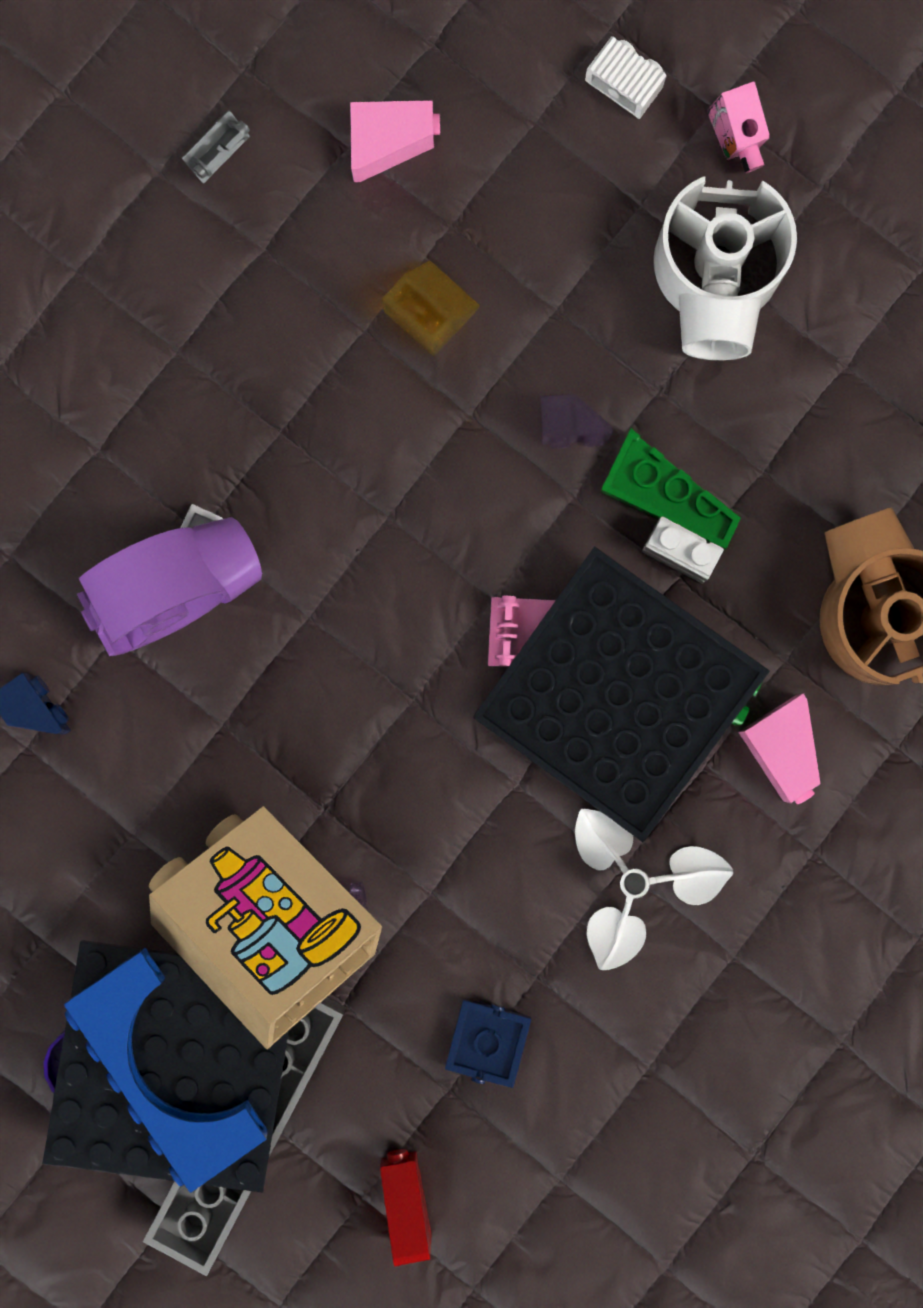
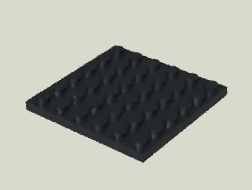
[473,546,770,842]
[42,940,289,1193]

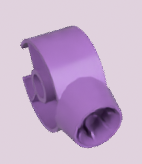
[77,517,262,656]

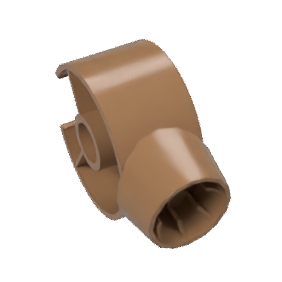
[820,507,923,685]

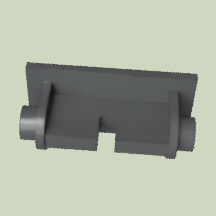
[181,110,250,184]

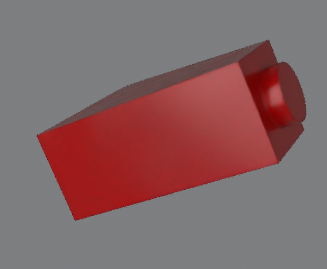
[380,1149,432,1267]

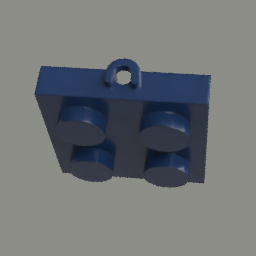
[445,998,531,1088]

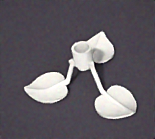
[575,809,733,970]

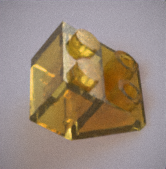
[382,260,480,356]

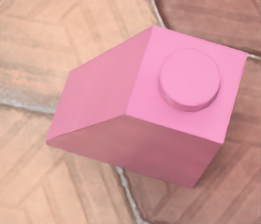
[350,101,440,182]
[739,694,821,805]

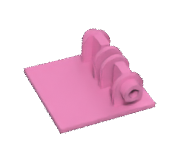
[488,596,556,667]

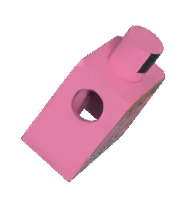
[707,81,769,173]

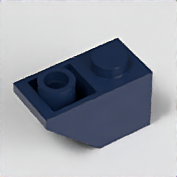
[0,673,71,735]

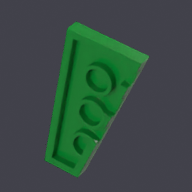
[600,428,741,551]

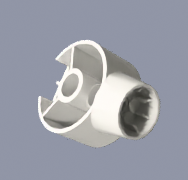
[654,176,797,361]

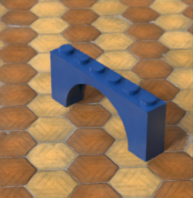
[64,948,268,1193]

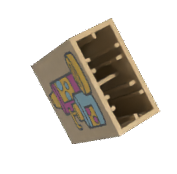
[149,806,382,1049]

